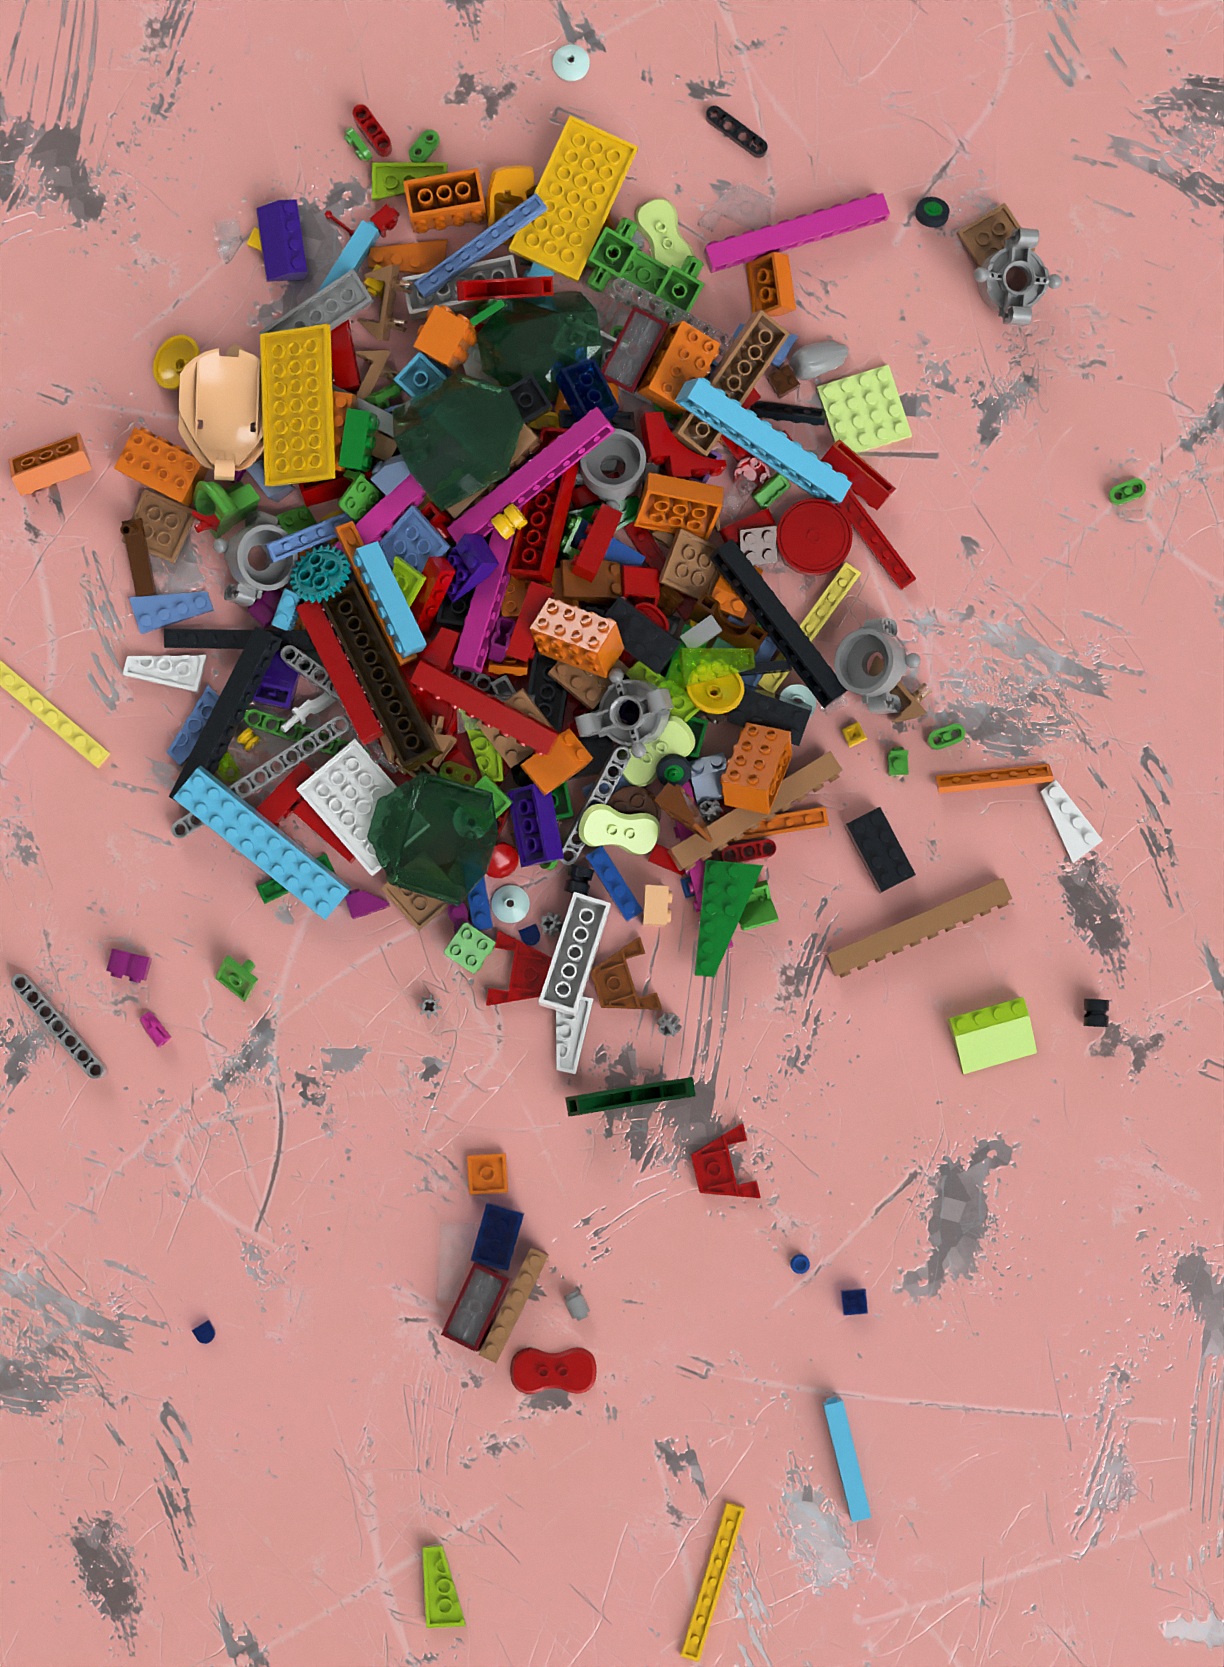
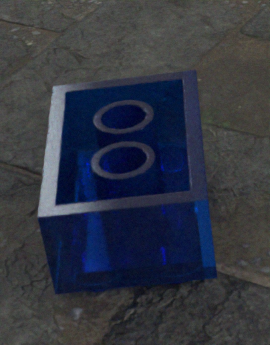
[555,358,619,422]
[470,1202,525,1271]

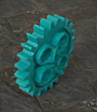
[290,545,351,603]

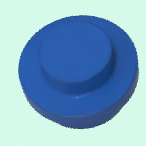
[790,1254,810,1274]

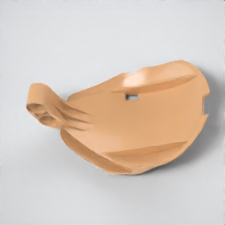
[178,348,264,481]

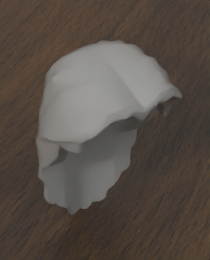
[789,340,849,380]

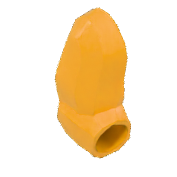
[485,165,535,246]

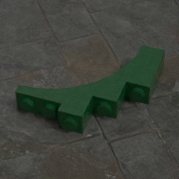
[565,1077,696,1117]

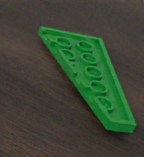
[695,860,764,978]

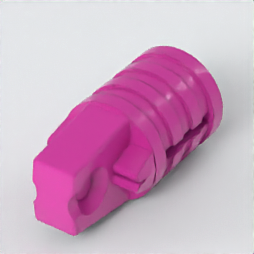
[140,1012,172,1048]

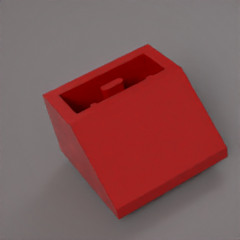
[621,565,660,606]

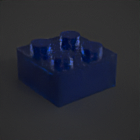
[840,1288,868,1316]

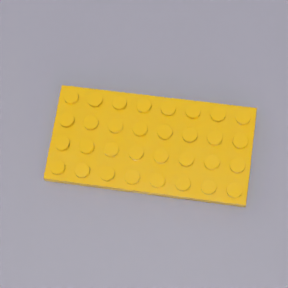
[508,115,639,283]
[260,324,335,486]

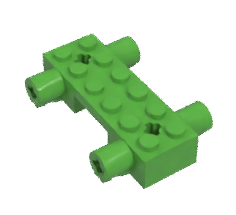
[586,217,705,326]

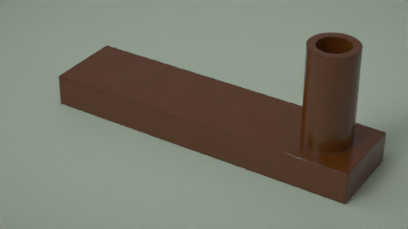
[120,518,156,597]

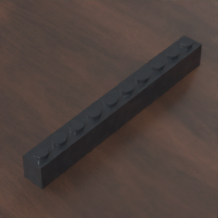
[709,539,848,708]
[169,626,283,804]

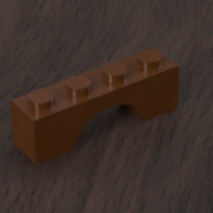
[688,592,768,658]

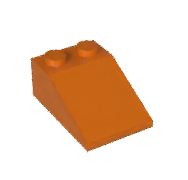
[711,566,763,622]
[520,728,593,796]

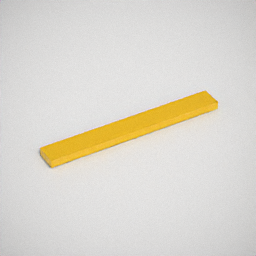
[680,1501,745,1662]

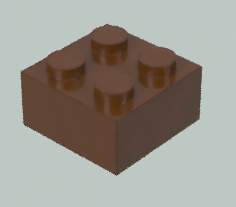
[767,365,800,399]
[656,585,684,619]

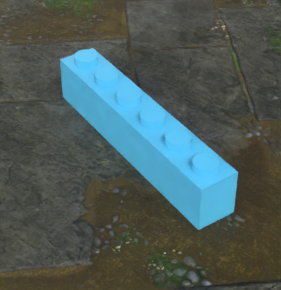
[353,541,426,658]

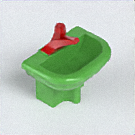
[191,481,260,539]

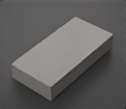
[680,615,722,653]

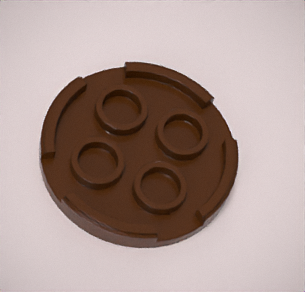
[606,785,661,823]

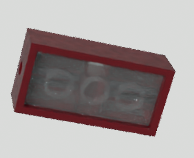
[599,306,669,394]
[441,1262,513,1352]

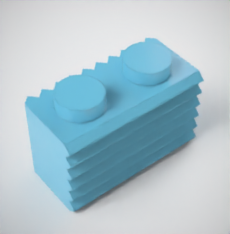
[271,588,304,631]

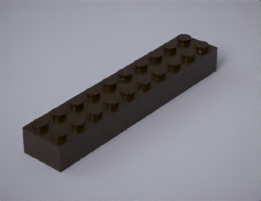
[321,581,443,771]

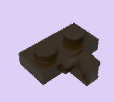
[694,710,726,724]

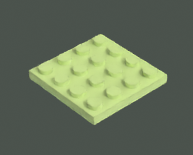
[816,365,912,454]

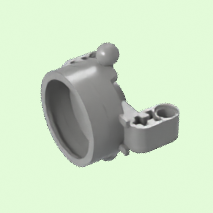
[974,228,1062,326]
[573,429,660,511]
[213,511,298,606]
[834,617,921,714]
[575,668,674,758]

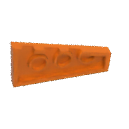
[368,239,448,275]

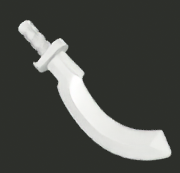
[280,686,337,733]

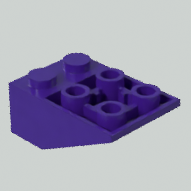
[446,534,499,602]
[253,650,300,711]

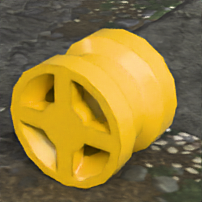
[236,727,261,752]

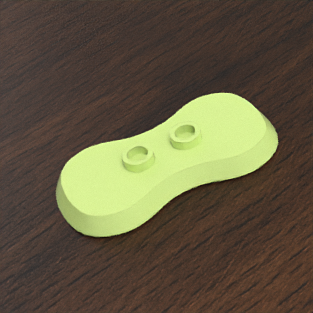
[634,198,695,269]
[618,716,695,787]
[579,804,660,855]

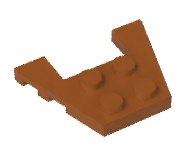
[590,937,662,1010]

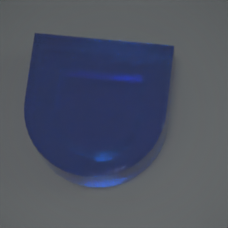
[519,924,541,946]
[192,1319,216,1344]

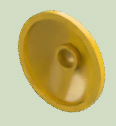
[153,335,200,390]
[686,662,744,714]

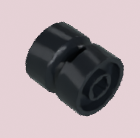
[564,864,594,896]
[1083,999,1109,1027]

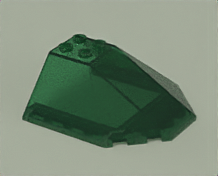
[476,291,603,402]
[392,372,524,512]
[367,772,498,906]

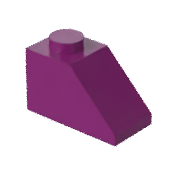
[345,888,390,919]

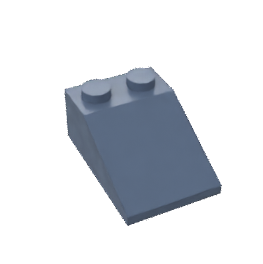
[371,447,430,496]

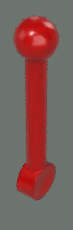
[325,210,355,237]

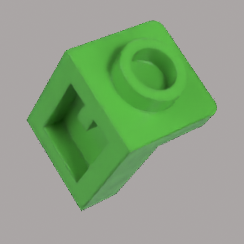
[887,747,909,776]

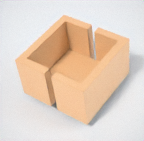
[643,885,672,927]

